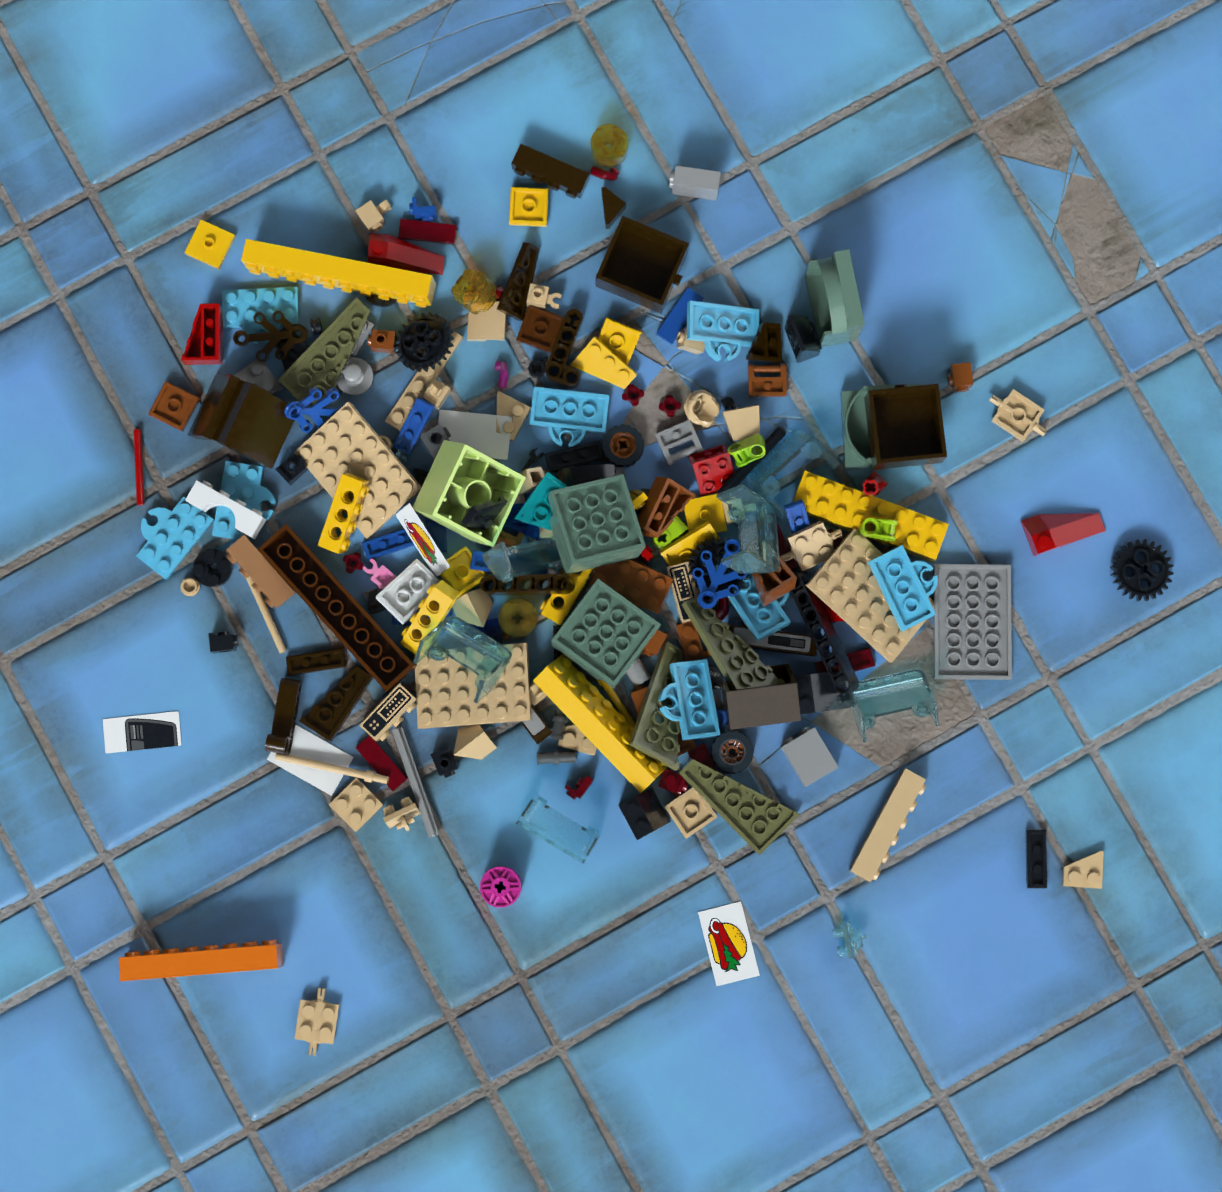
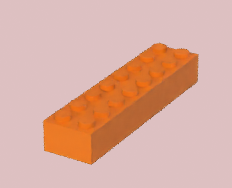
[119,939,283,981]

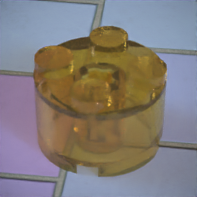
[590,124,628,167]
[451,269,497,314]
[498,599,538,639]

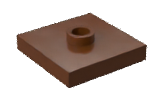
[148,381,200,432]

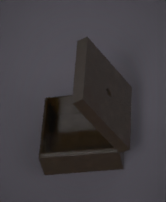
[188,374,294,469]

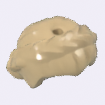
[684,390,721,428]

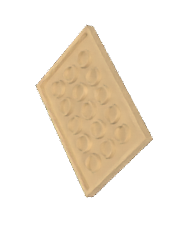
[294,402,422,539]
[806,528,934,663]
[414,643,532,729]

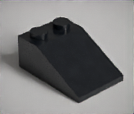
[784,314,822,363]
[794,670,851,715]

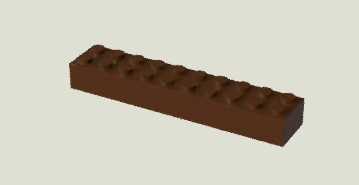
[257,524,416,693]

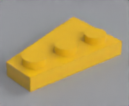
[570,336,637,389]
[660,520,725,566]

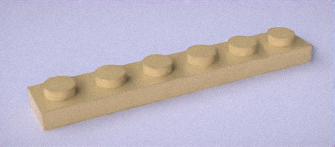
[385,331,463,431]

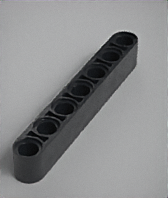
[790,572,859,694]

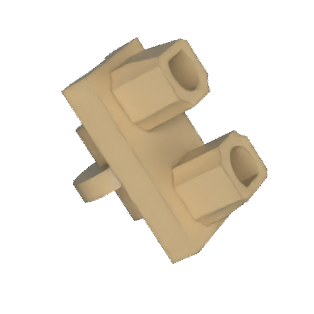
[383,797,421,831]

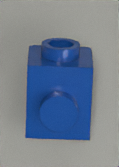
[409,197,438,222]

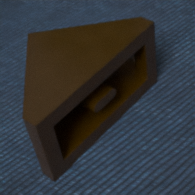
[601,187,626,229]

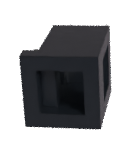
[275,454,307,486]
[208,631,239,654]
[430,747,458,778]

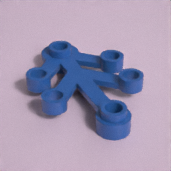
[284,387,344,433]
[692,539,747,609]

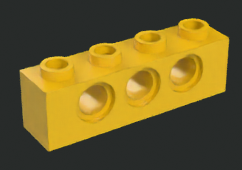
[318,473,369,554]
[540,568,594,625]
[400,580,460,657]

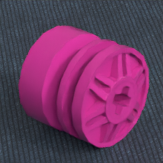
[480,866,522,907]

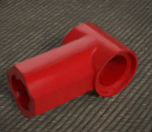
[862,470,888,496]

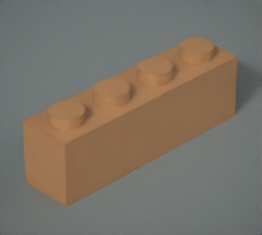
[226,535,295,609]

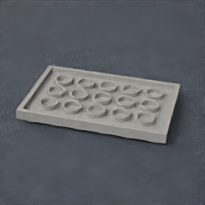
[933,564,1012,680]

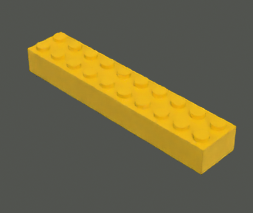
[241,239,436,308]

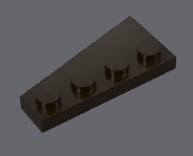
[497,242,540,321]
[299,666,373,742]

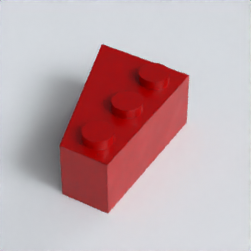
[181,303,223,365]

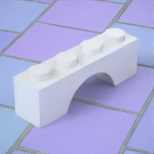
[185,480,266,540]

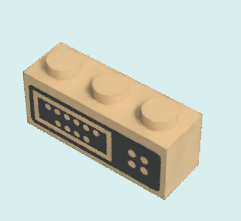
[666,561,700,624]
[359,683,417,742]

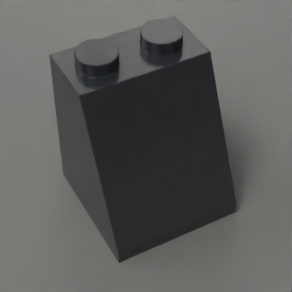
[618,788,670,840]

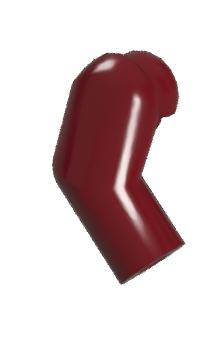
[590,166,619,181]
[715,597,729,621]

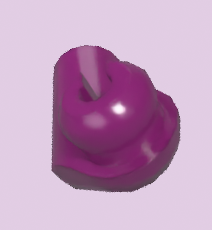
[494,361,509,389]

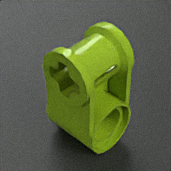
[728,434,766,467]
[652,515,688,549]
[859,518,898,541]

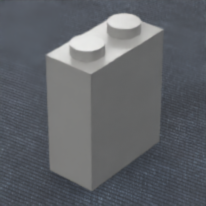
[669,166,721,201]
[781,726,839,787]

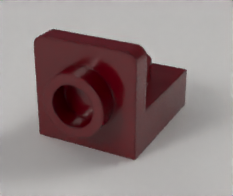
[658,769,688,795]
[564,776,594,800]

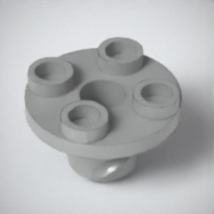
[337,357,374,396]

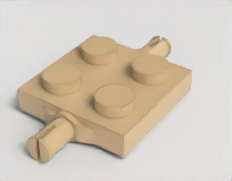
[989,389,1047,442]
[780,521,843,572]
[294,988,339,1056]

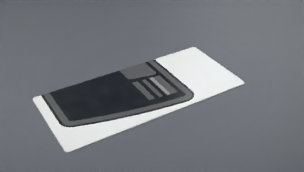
[103,711,182,753]

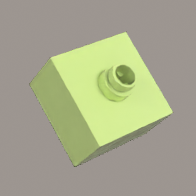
[413,440,526,547]

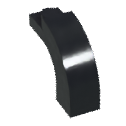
[556,464,625,487]

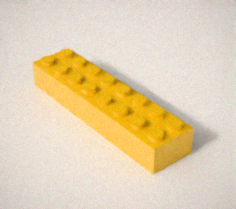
[793,471,949,563]
[533,654,668,793]

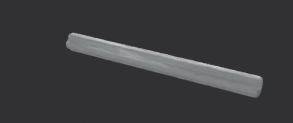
[392,727,439,838]

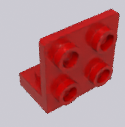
[688,444,734,497]

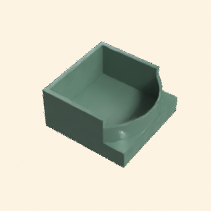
[805,249,865,347]
[840,384,921,469]
[548,474,646,575]
[551,579,661,688]

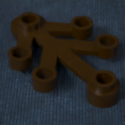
[233,311,308,362]

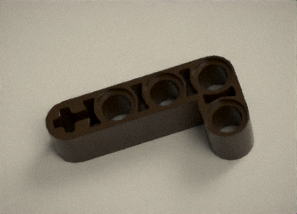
[545,309,583,388]
[265,678,302,755]

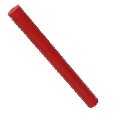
[133,429,144,506]

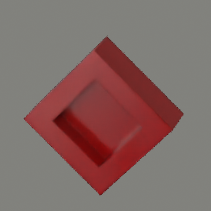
[639,544,653,563]

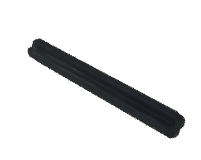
[717,427,786,499]

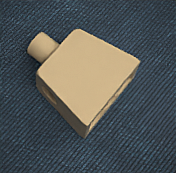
[721,404,760,441]

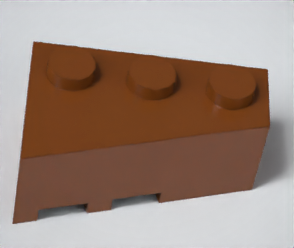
[637,477,697,538]
[746,535,797,607]

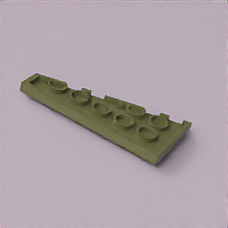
[278,297,371,417]
[682,597,786,690]
[629,642,683,771]
[678,759,800,855]

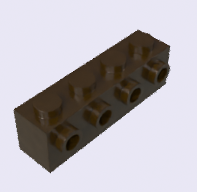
[511,144,590,199]

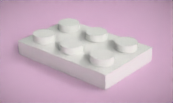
[376,559,440,625]

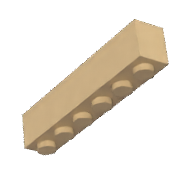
[848,768,926,882]

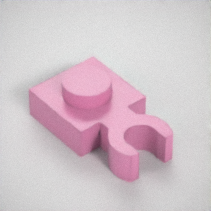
[363,559,397,590]

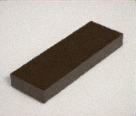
[286,648,346,676]

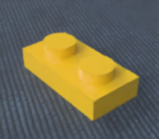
[629,489,648,510]

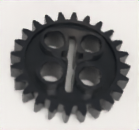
[395,312,455,372]
[688,537,751,599]
[1110,539,1174,602]

